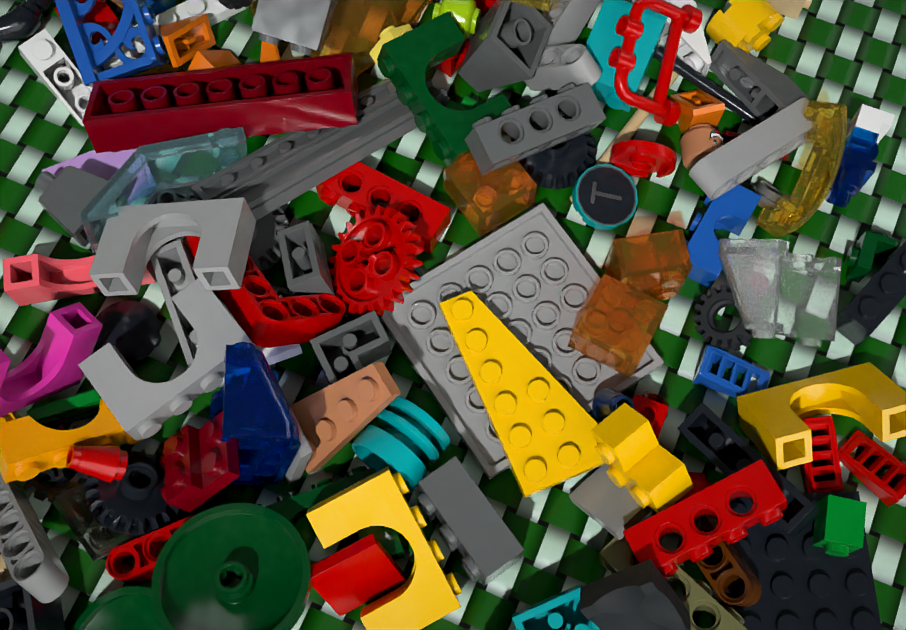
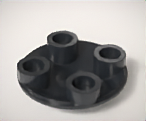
[93,301,161,365]

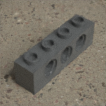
[464,82,606,176]

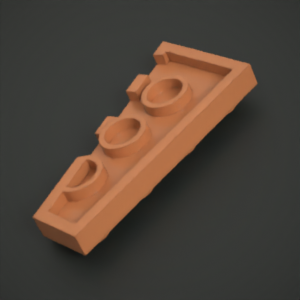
[290,361,401,474]

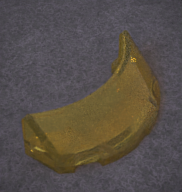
[756,100,847,238]

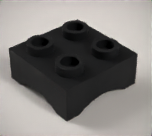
[580,559,691,630]

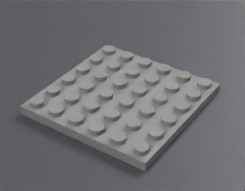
[378,203,664,480]

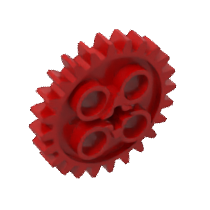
[328,205,424,317]

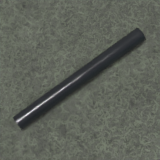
[653,46,761,126]

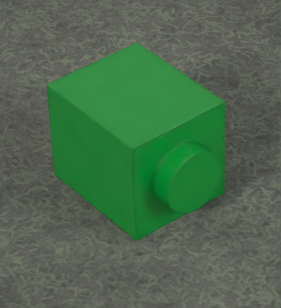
[812,495,867,557]

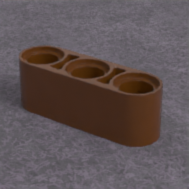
[677,515,762,607]

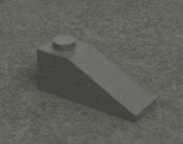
[709,40,809,122]

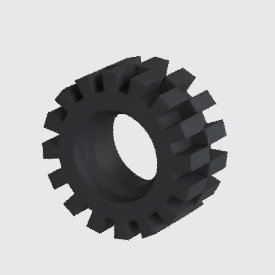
[693,285,763,352]

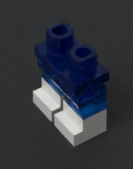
[822,104,895,208]

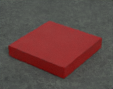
[311,533,406,616]

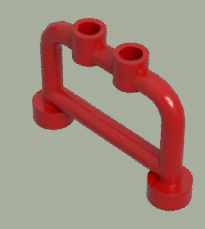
[608,0,703,127]

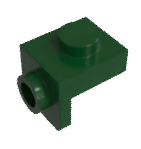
[844,230,899,283]

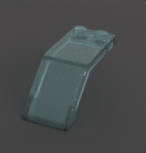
[80,127,247,253]

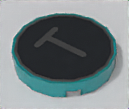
[572,164,638,230]

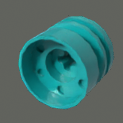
[352,396,450,493]

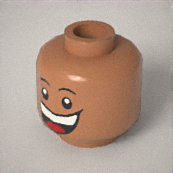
[680,124,724,171]

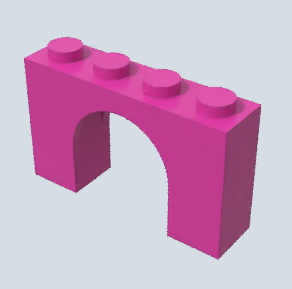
[0,302,103,417]

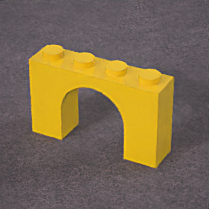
[737,362,906,471]
[306,466,463,630]

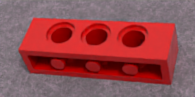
[316,162,450,254]
[623,459,787,578]

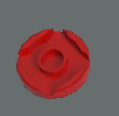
[609,140,677,178]

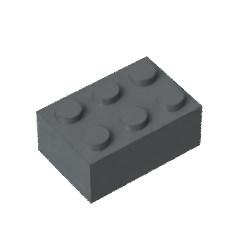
[417,456,524,586]

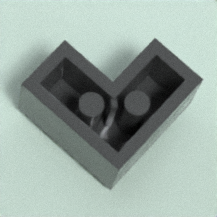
[310,310,392,385]

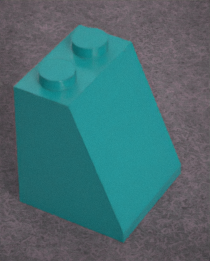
[585,0,668,112]

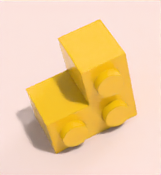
[591,403,694,513]

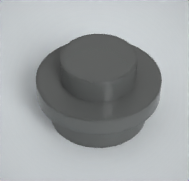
[751,181,783,210]

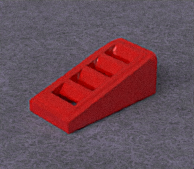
[799,416,844,493]
[838,430,906,507]

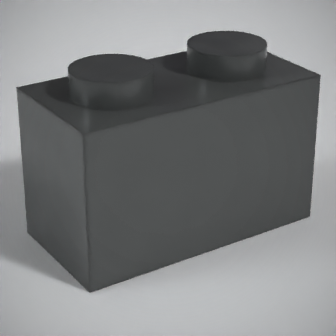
[277,220,335,296]

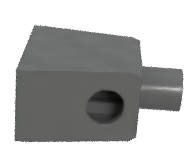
[35,165,125,247]

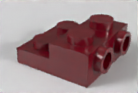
[159,411,240,512]

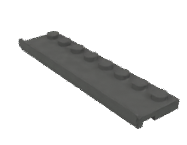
[191,76,450,220]

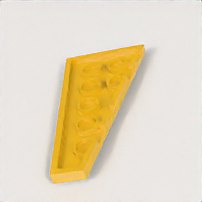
[439,291,606,498]

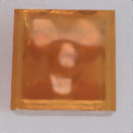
[443,153,537,237]
[604,229,692,305]
[568,274,669,378]

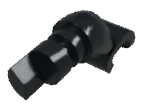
[0,0,54,51]

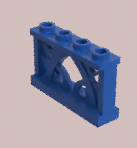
[54,0,167,88]

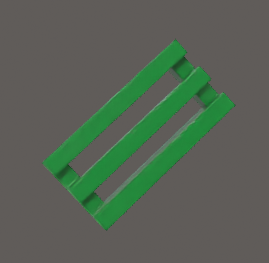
[27,389,101,429]

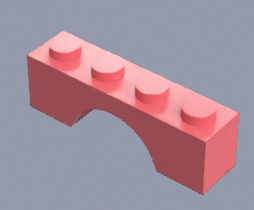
[2,253,156,306]

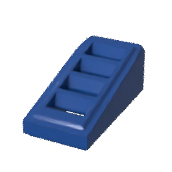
[693,344,770,398]

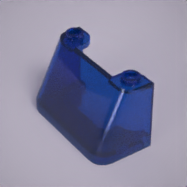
[209,342,301,485]

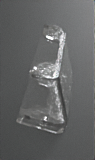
[718,239,842,347]

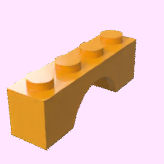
[0,398,144,484]

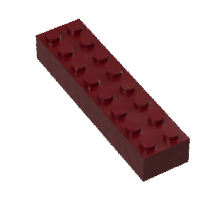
[82,53,358,153]

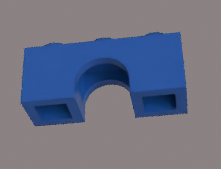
[674,185,761,289]

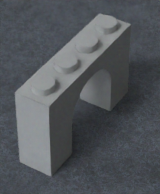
[89,197,256,296]
[78,279,258,441]

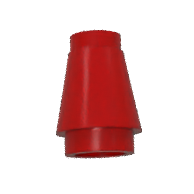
[66,445,128,483]

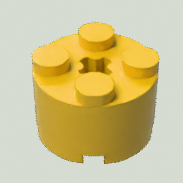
[706,0,785,53]

